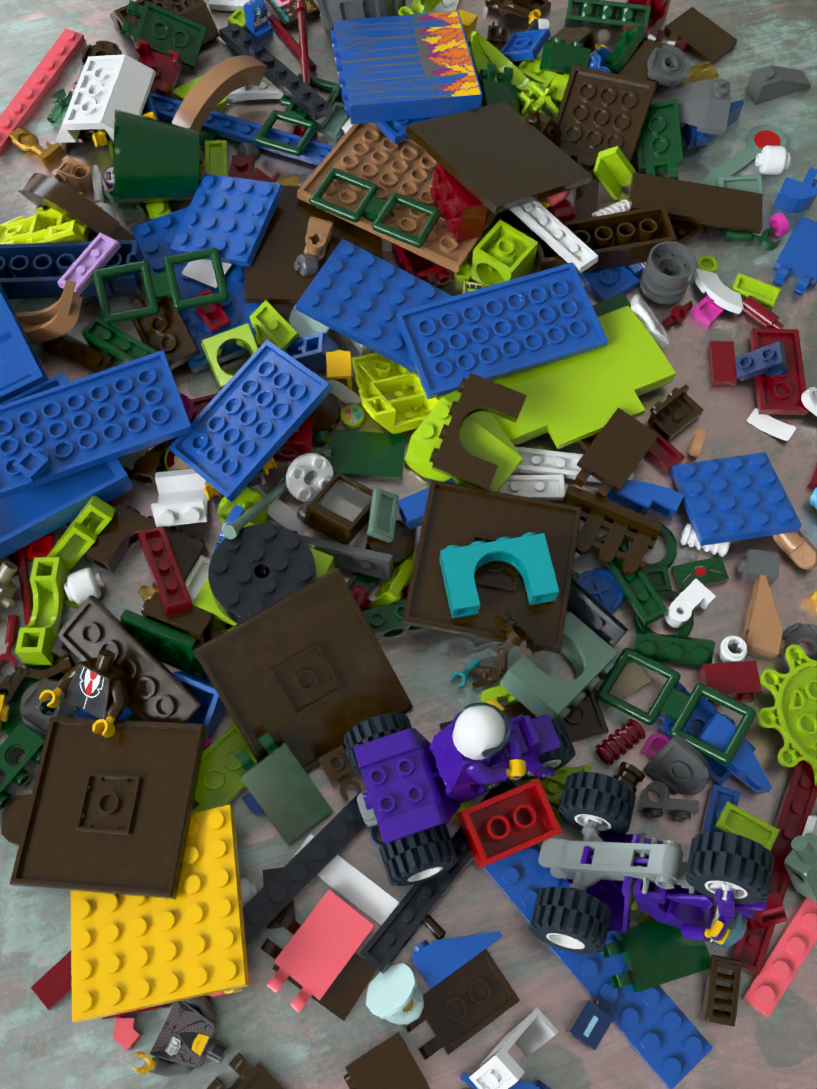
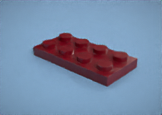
[749,328,809,415]

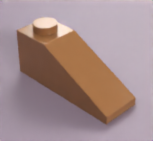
[743,575,785,662]

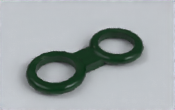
[622,524,694,637]

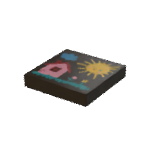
[266,0,320,29]

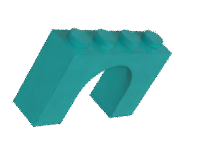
[439,532,559,619]

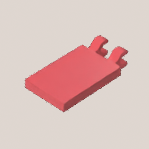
[267,889,374,1013]

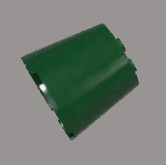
[113,109,203,205]

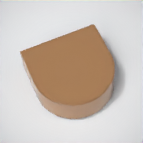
[688,428,707,458]

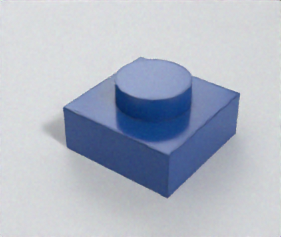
[12,446,52,482]

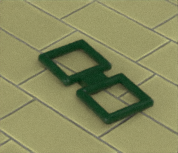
[254,73,341,156]
[309,168,441,248]
[92,247,229,324]
[596,648,757,765]

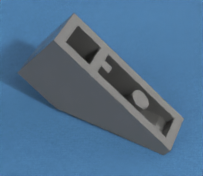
[746,65,811,105]

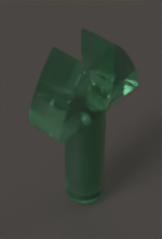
[47,88,73,124]

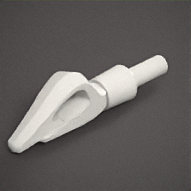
[92,165,104,203]

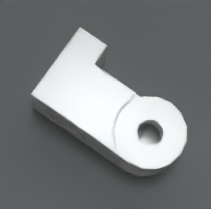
[665,579,716,628]

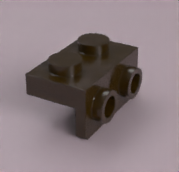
[648,384,704,441]

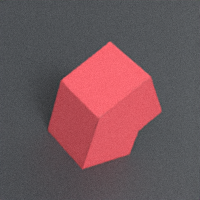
[113,1018,144,1051]

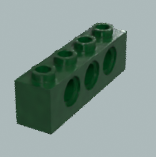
[565,0,651,28]
[362,599,428,642]
[0,722,45,809]

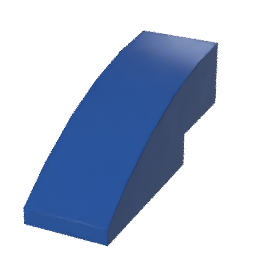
[605,480,685,521]

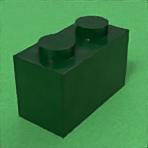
[539,38,591,75]

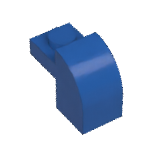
[773,167,817,213]

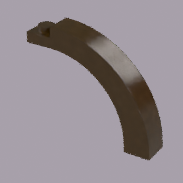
[18,173,135,242]

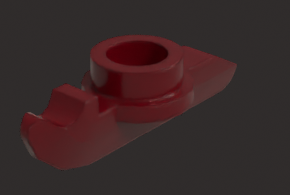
[661,301,693,326]

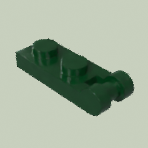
[603,25,646,73]

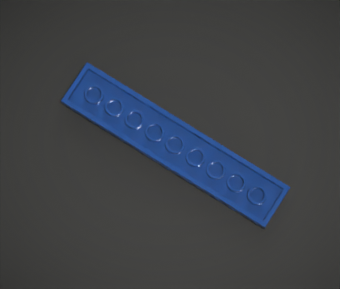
[483,844,713,1089]

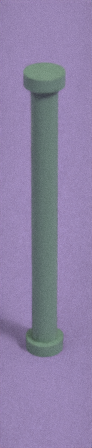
[222,476,289,539]

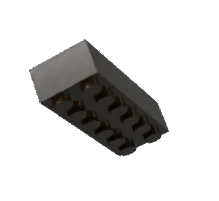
[531,205,677,274]

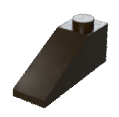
[574,155,599,220]

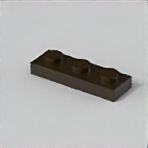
[42,334,114,375]

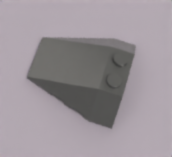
[651,78,731,136]

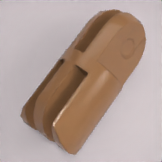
[772,531,817,570]

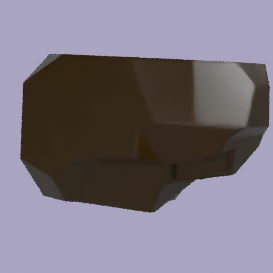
[131,445,167,486]

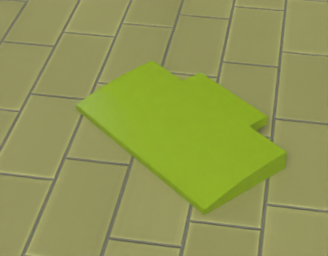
[492,306,676,449]

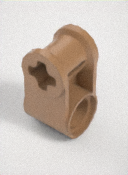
[52,156,94,194]
[304,216,334,262]

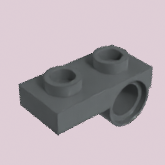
[638,781,699,820]

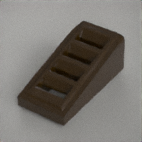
[701,954,742,1027]

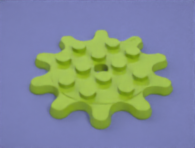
[757,644,817,786]

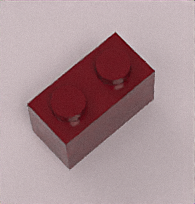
[697,661,762,705]

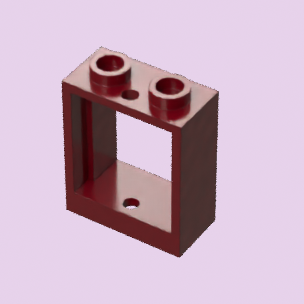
[392,243,453,286]

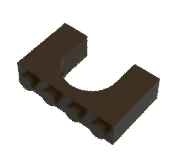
[429,373,527,490]
[86,504,209,592]

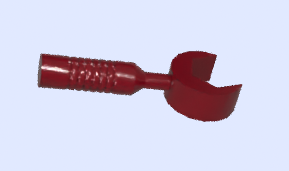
[0,615,20,678]

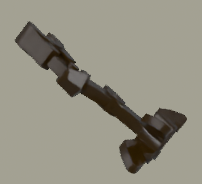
[469,610,544,688]
[0,638,75,704]

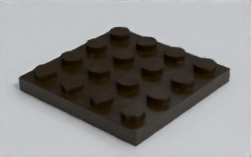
[553,65,657,164]

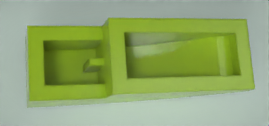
[47,495,115,571]

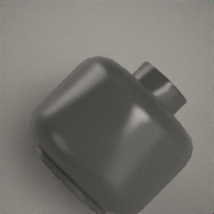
[237,142,260,161]
[294,254,319,276]

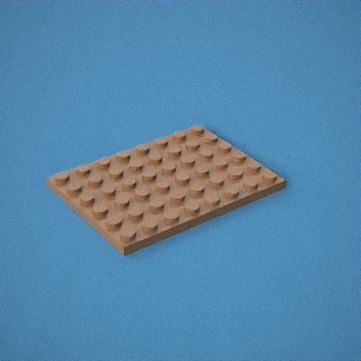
[297,123,499,273]

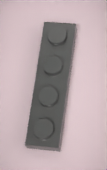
[298,534,394,580]

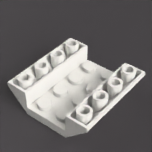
[56,55,156,143]

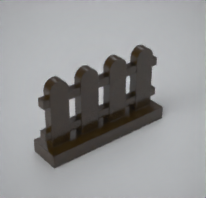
[561,484,663,575]

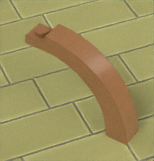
[171,55,267,133]
[15,279,83,344]

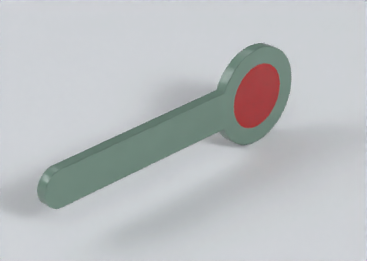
[697,125,788,186]

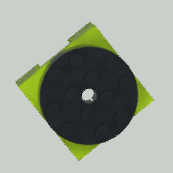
[193,522,335,631]

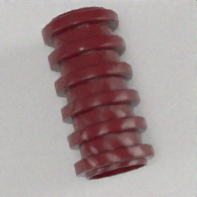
[595,719,646,766]

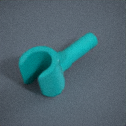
[450,658,480,689]

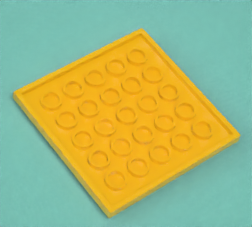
[70,805,250,1023]

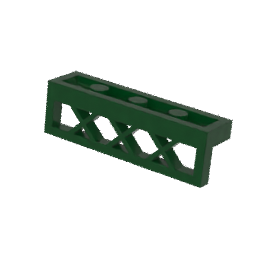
[81,316,172,367]

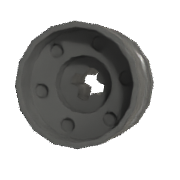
[640,241,697,304]

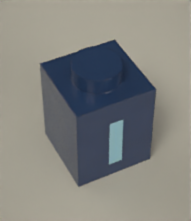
[566,998,614,1051]

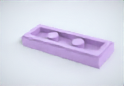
[57,233,121,296]

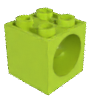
[471,220,538,286]
[201,323,258,389]

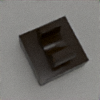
[487,21,509,48]

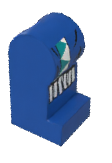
[244,0,273,43]

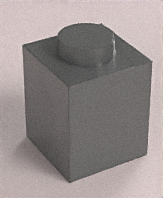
[737,549,779,586]

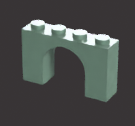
[500,612,618,721]

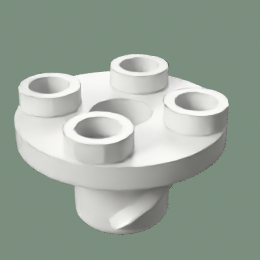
[286,453,333,502]

